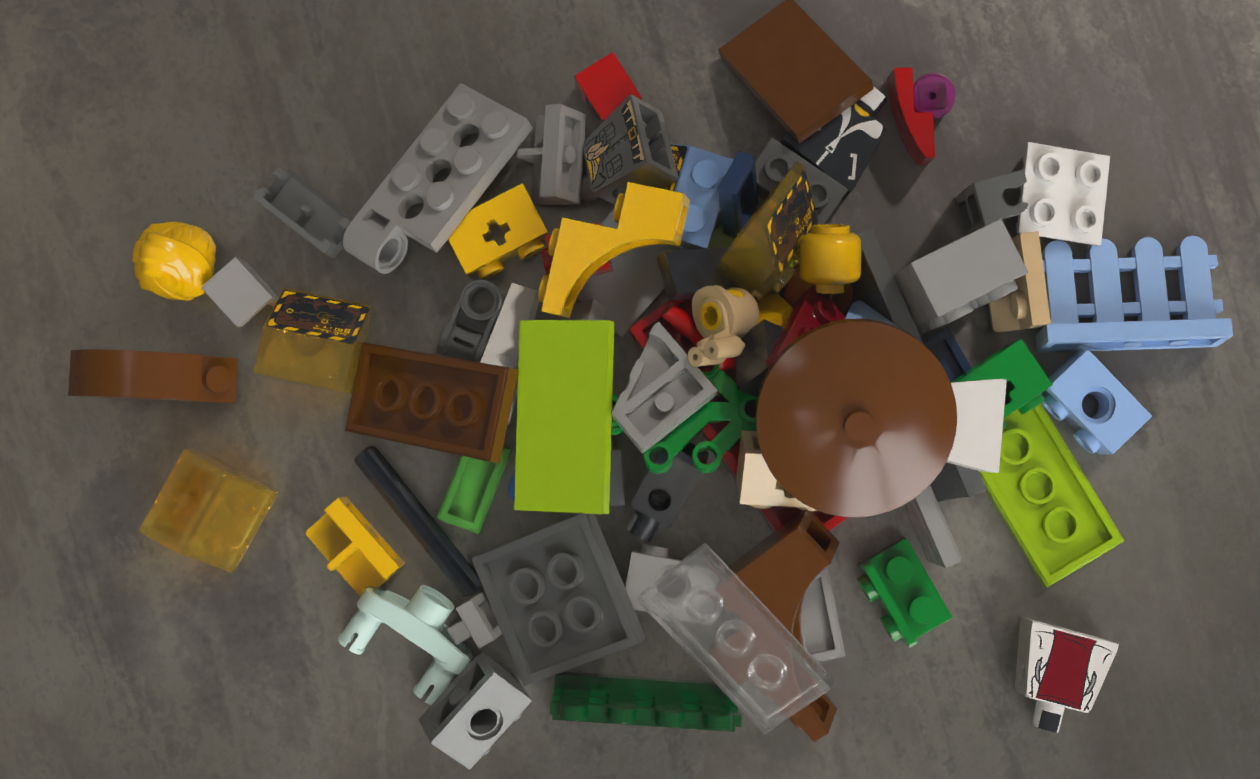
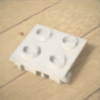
[1016,142,1110,246]

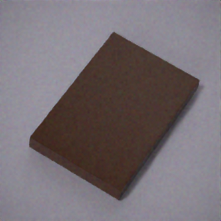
[718,0,874,144]

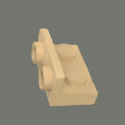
[988,231,1051,333]

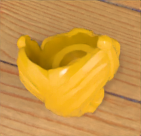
[131,221,216,302]

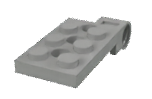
[343,83,533,274]

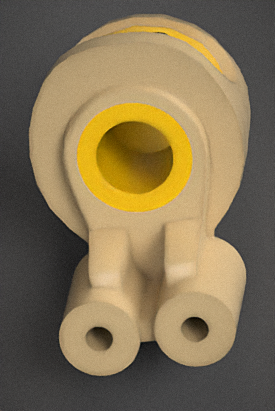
[688,285,759,367]

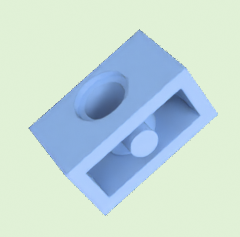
[1041,349,1152,455]

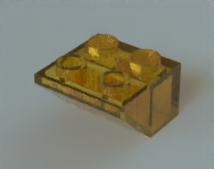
[139,449,279,573]

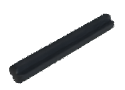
[354,446,482,597]

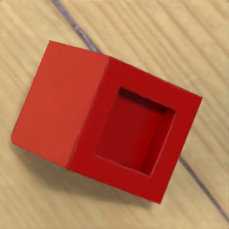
[574,52,642,122]

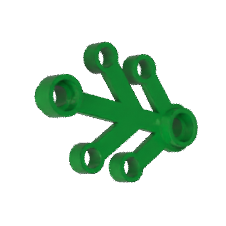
[611,364,757,474]

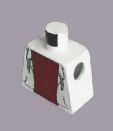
[1015,617,1119,733]

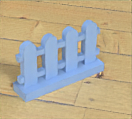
[1035,236,1233,353]

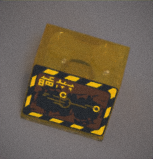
[715,161,819,302]
[253,288,373,394]

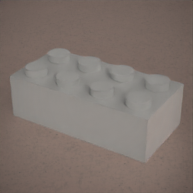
[894,219,1029,335]

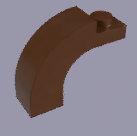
[68,349,238,404]

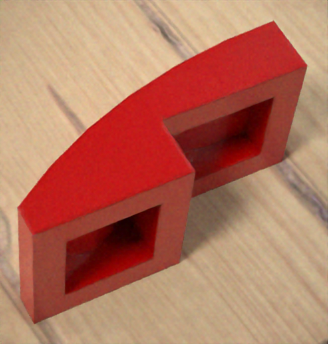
[887,67,935,166]

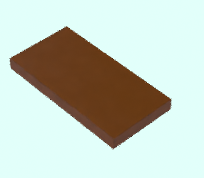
[345,342,519,463]

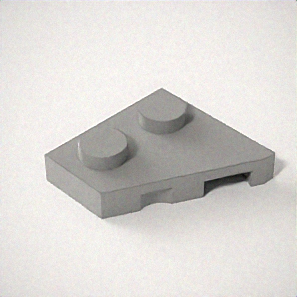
[612,322,717,454]

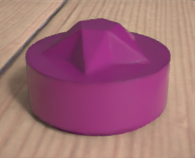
[913,72,956,119]

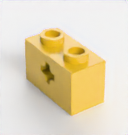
[448,183,549,280]

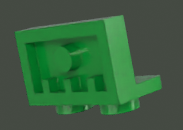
[857,537,953,648]

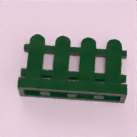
[550,672,742,732]

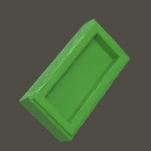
[437,446,512,534]

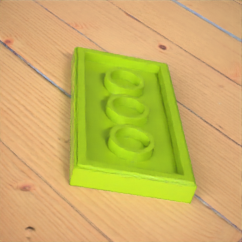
[514,320,614,514]
[979,404,1125,588]

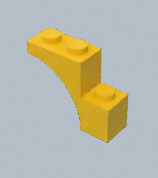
[538,182,690,319]

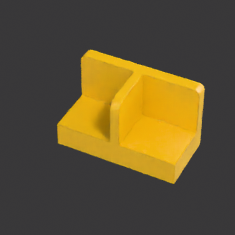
[306,496,406,597]

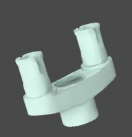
[337,585,473,705]

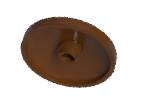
[755,319,957,517]

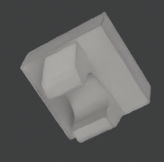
[447,591,502,648]

